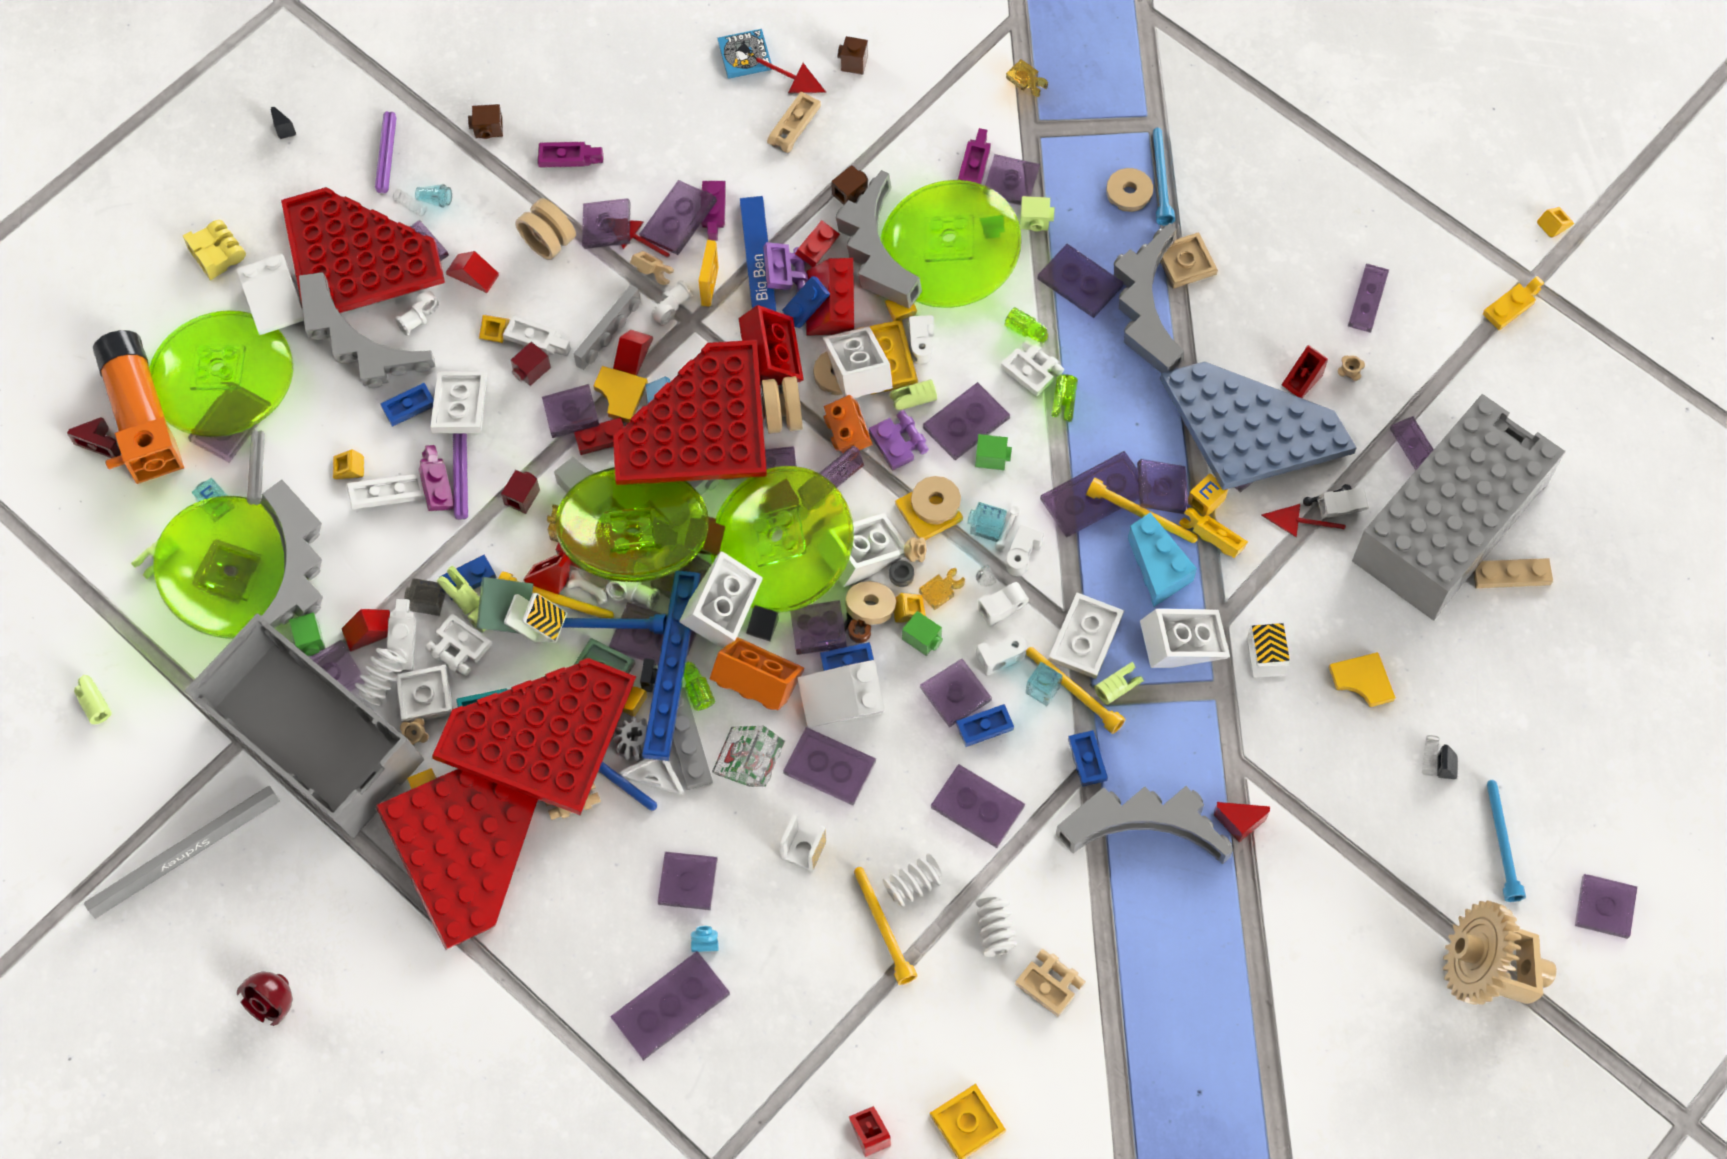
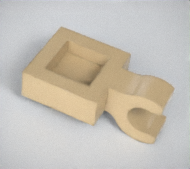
[630,251,674,285]

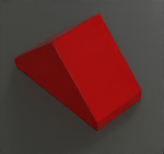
[446,251,499,293]
[613,330,653,376]
[1281,345,1328,398]
[523,549,572,595]
[341,609,390,652]
[1214,802,1270,842]
[849,1106,891,1157]

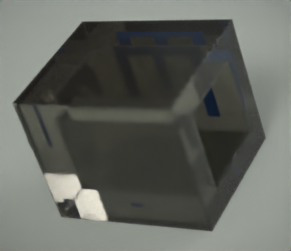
[404,578,446,616]

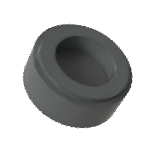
[889,561,914,587]

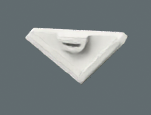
[619,758,684,795]

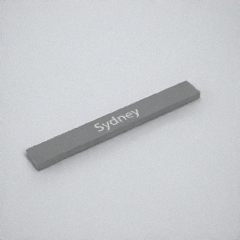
[84,786,280,919]

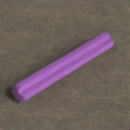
[375,111,397,193]
[453,433,468,520]

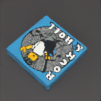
[717,29,772,79]

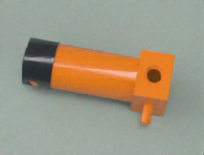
[93,330,184,484]

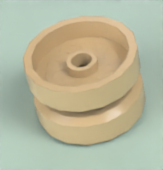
[515,198,576,260]
[761,376,803,434]

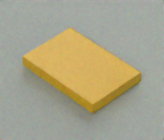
[855,320,918,395]

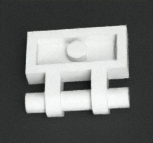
[1001,340,1064,397]
[425,614,493,676]

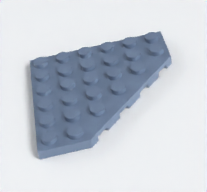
[1160,362,1357,490]

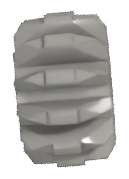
[613,716,647,762]

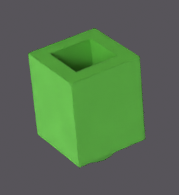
[975,434,1012,470]
[902,611,943,656]
[289,612,326,656]

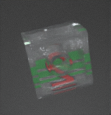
[712,725,785,787]

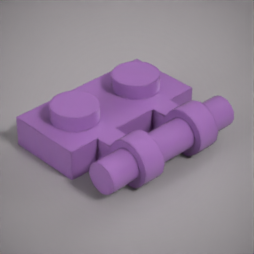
[763,242,808,291]
[869,410,929,471]

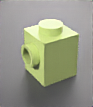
[1020,196,1055,232]

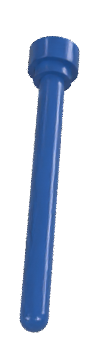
[562,614,667,635]
[598,762,657,811]

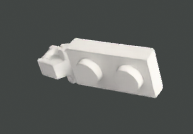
[503,315,571,356]
[387,599,416,670]

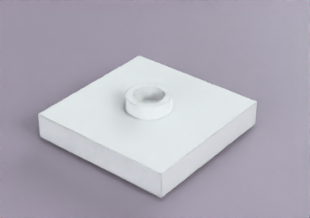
[395,665,453,723]

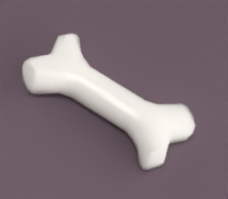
[566,569,608,605]

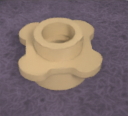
[1338,355,1365,381]
[904,537,927,562]
[400,718,429,745]

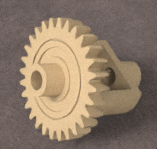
[1443,900,1556,1005]

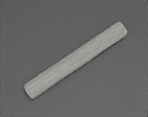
[247,430,265,505]

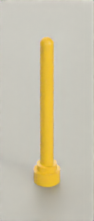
[1086,477,1198,543]
[498,571,614,618]
[1026,647,1126,734]
[854,867,918,985]

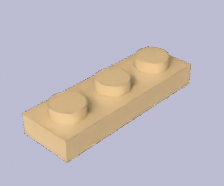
[1473,558,1553,588]

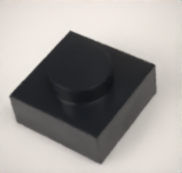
[640,658,657,692]

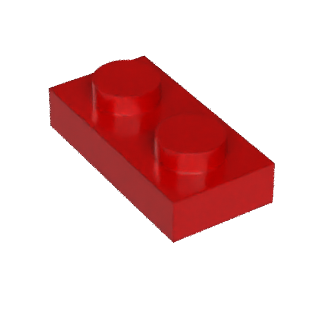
[795,220,840,267]
[574,418,624,455]

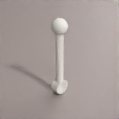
[995,506,1020,551]

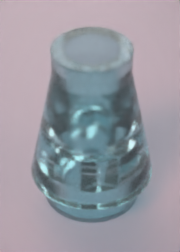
[415,184,452,208]

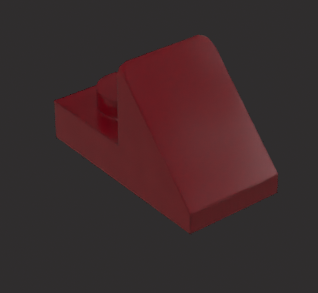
[67,417,121,458]

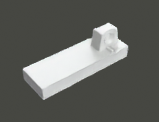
[347,474,425,510]

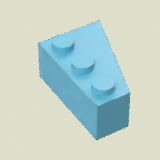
[1128,512,1197,607]

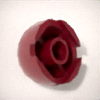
[237,971,293,1026]

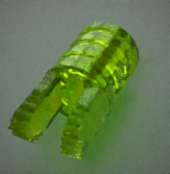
[1004,307,1049,343]
[1051,374,1078,422]
[684,661,716,711]

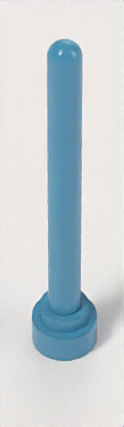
[1153,127,1175,226]
[1487,780,1526,902]

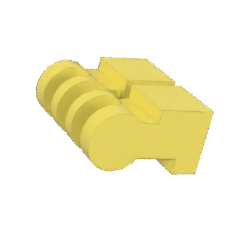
[183,220,246,281]

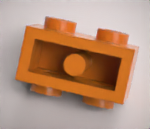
[823,395,873,456]

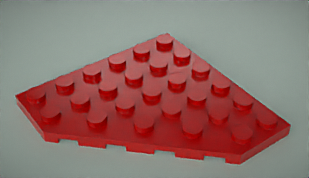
[281,187,445,313]
[613,340,767,485]
[432,658,636,815]
[376,769,538,950]

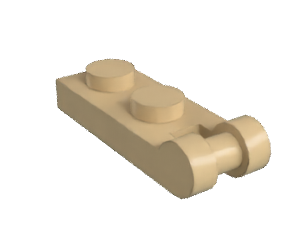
[767,92,821,153]

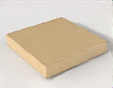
[1160,232,1218,289]

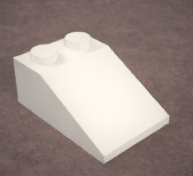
[237,254,304,335]
[823,326,893,399]
[817,513,905,587]
[679,551,763,648]
[1140,609,1230,668]
[797,660,885,728]

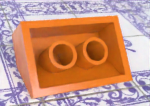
[709,637,805,711]

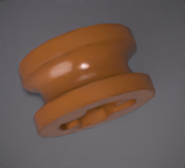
[848,619,871,643]

